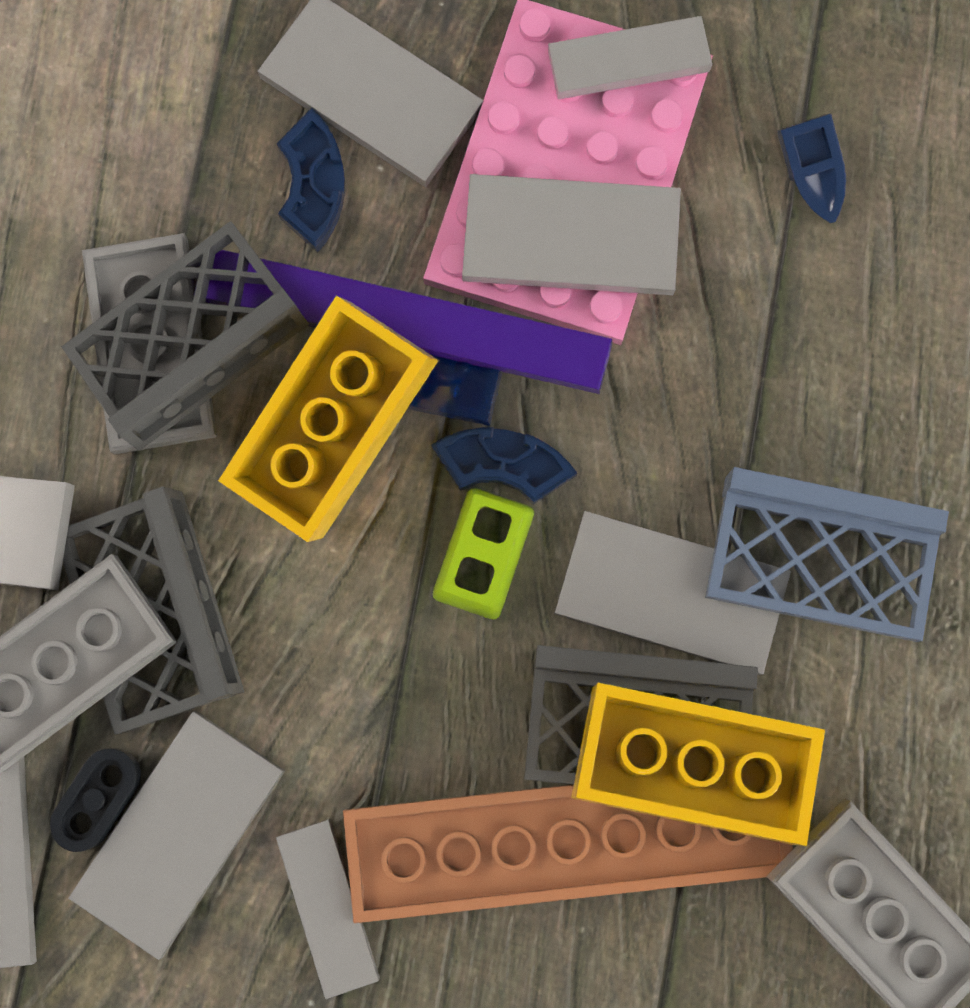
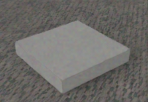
[0,476,75,591]

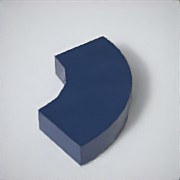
[277,108,345,253]
[431,427,577,505]

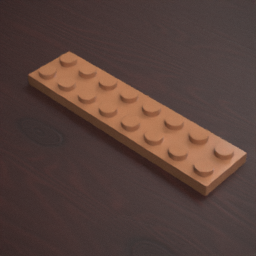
[343,784,793,923]

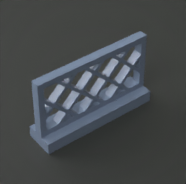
[705,467,949,642]

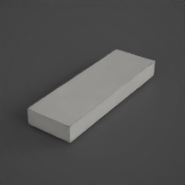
[548,16,712,100]
[276,819,380,999]

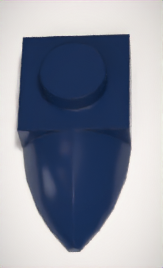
[777,113,846,223]

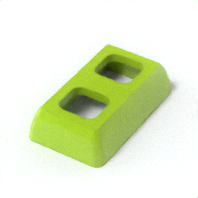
[433,488,534,620]

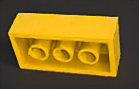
[218,296,439,542]
[571,683,825,846]

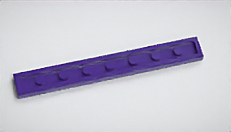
[193,250,613,394]

